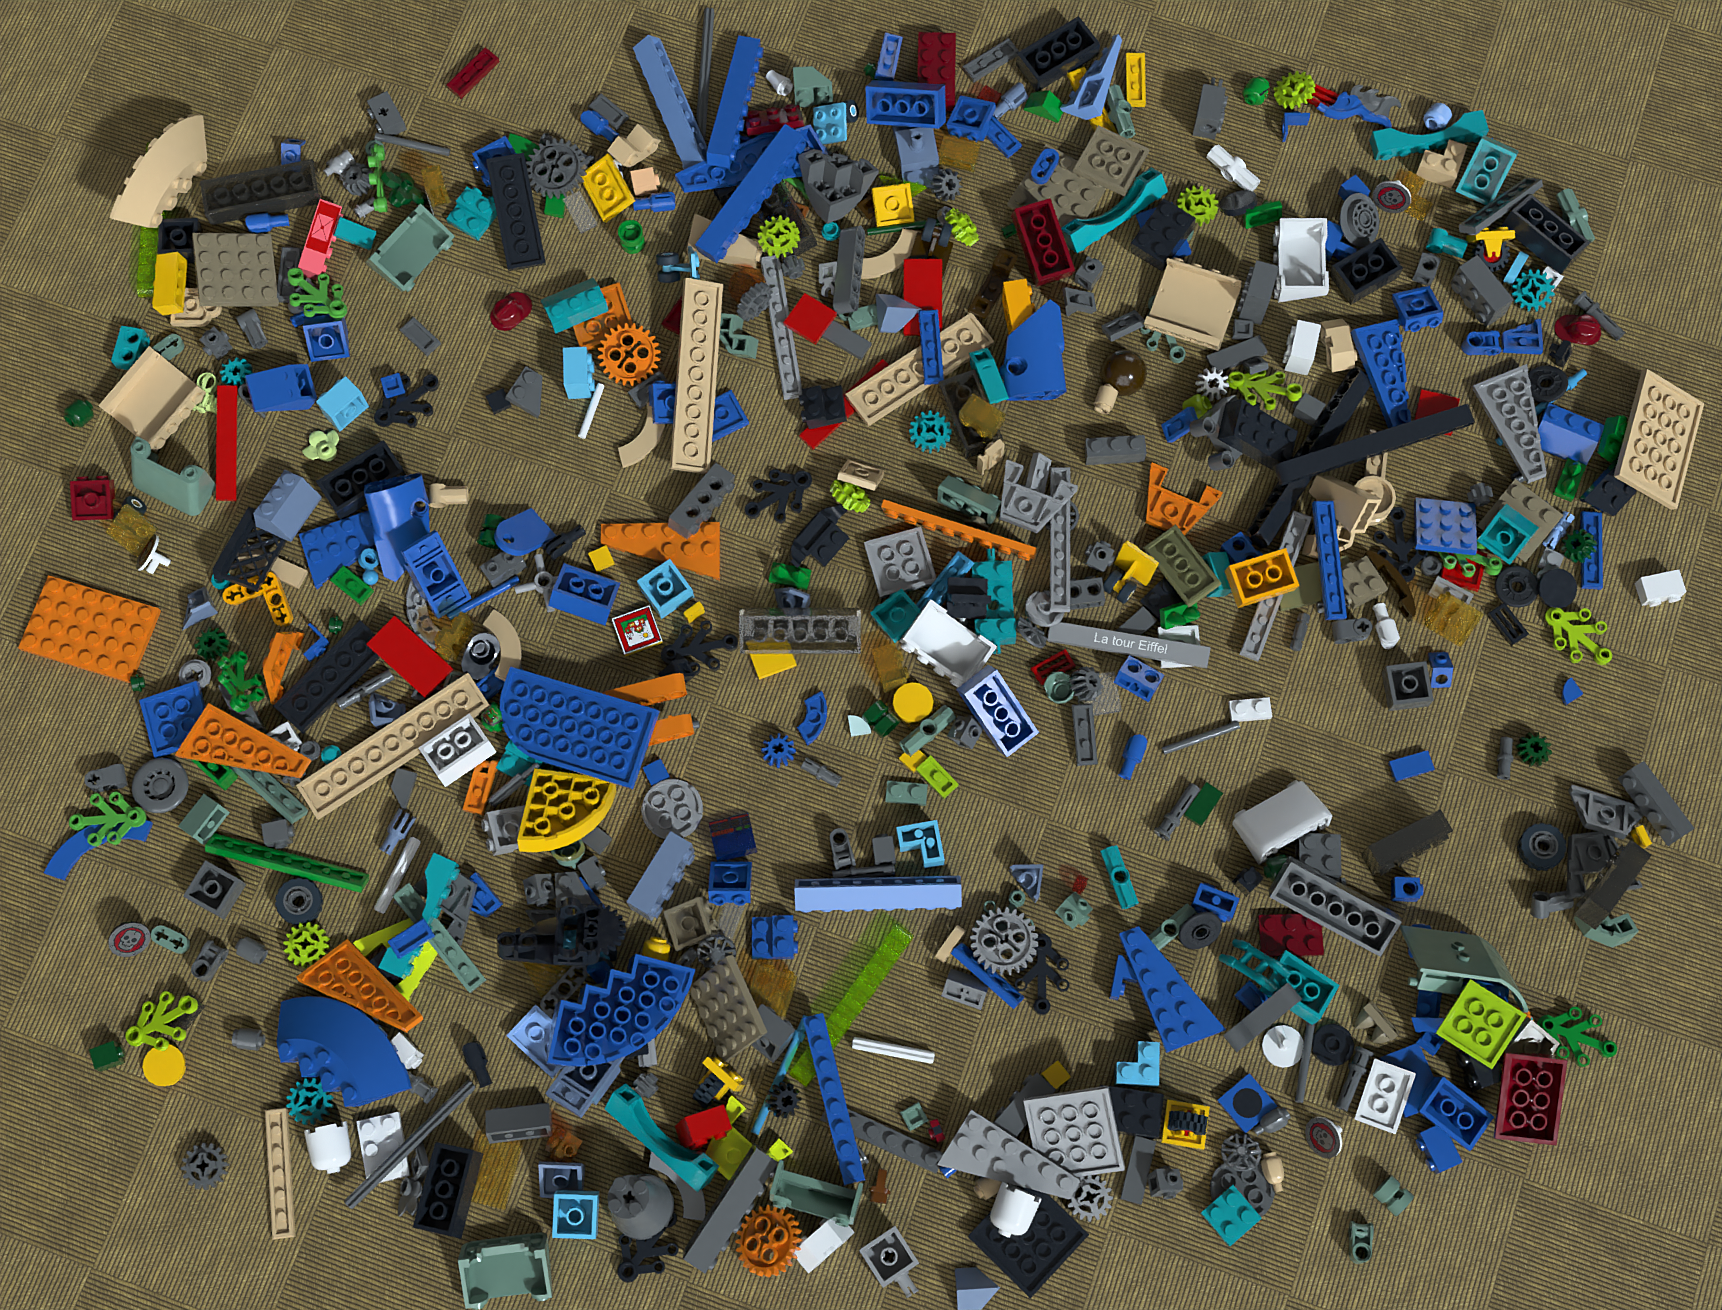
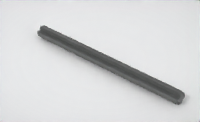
[696,8,714,141]
[344,1080,475,1209]

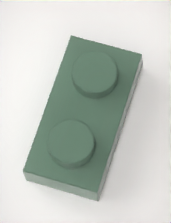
[885,781,928,806]

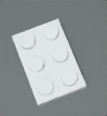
[1355,1059,1416,1134]
[357,1112,411,1183]

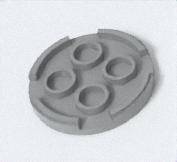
[641,779,703,839]

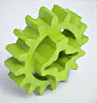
[1274,71,1315,109]
[1176,186,1218,227]
[945,208,979,247]
[758,216,800,258]
[829,479,871,513]
[283,922,330,968]

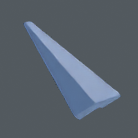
[1060,34,1122,120]

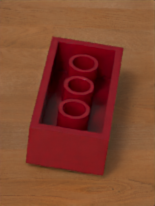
[917,32,956,111]
[1011,198,1075,287]

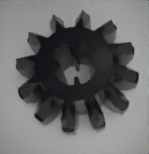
[765,1082,802,1119]

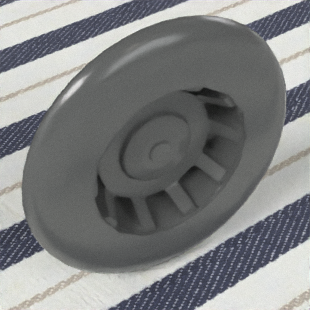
[1340,193,1379,247]
[132,758,189,813]

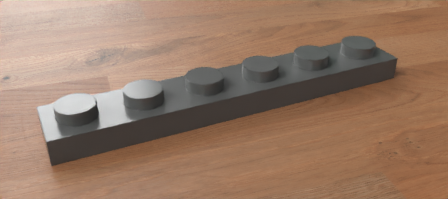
[1459,177,1543,235]
[820,1109,944,1174]

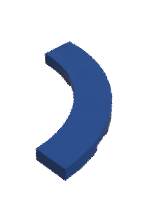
[44,818,153,881]

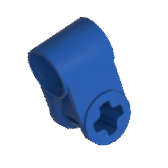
[1461,331,1502,356]

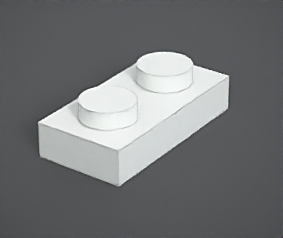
[1228,697,1272,722]

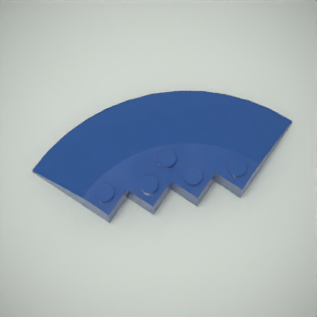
[546,954,695,1067]
[276,996,412,1107]

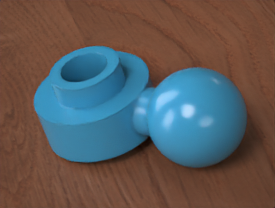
[358,548,380,585]

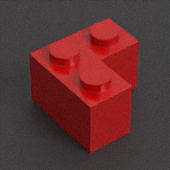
[675,1104,732,1151]

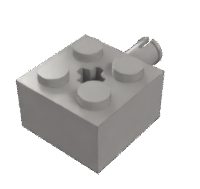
[859,1226,919,1298]

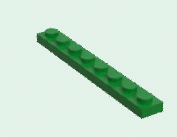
[205,833,369,893]

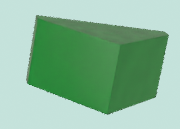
[1024,90,1063,123]

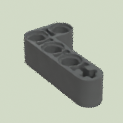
[1223,982,1302,1053]

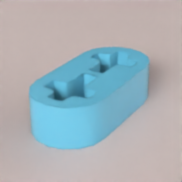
[1503,251,1529,286]

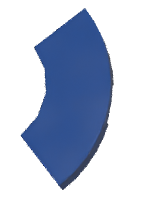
[797,690,827,746]

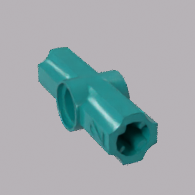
[1100,845,1139,910]

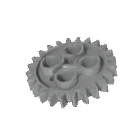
[970,907,1038,975]

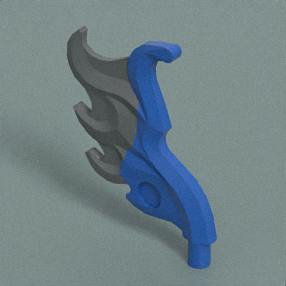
[1317,85,1402,129]

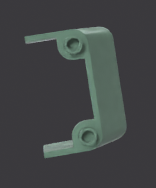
[770,1160,863,1227]

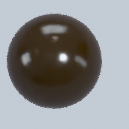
[1100,350,1147,396]

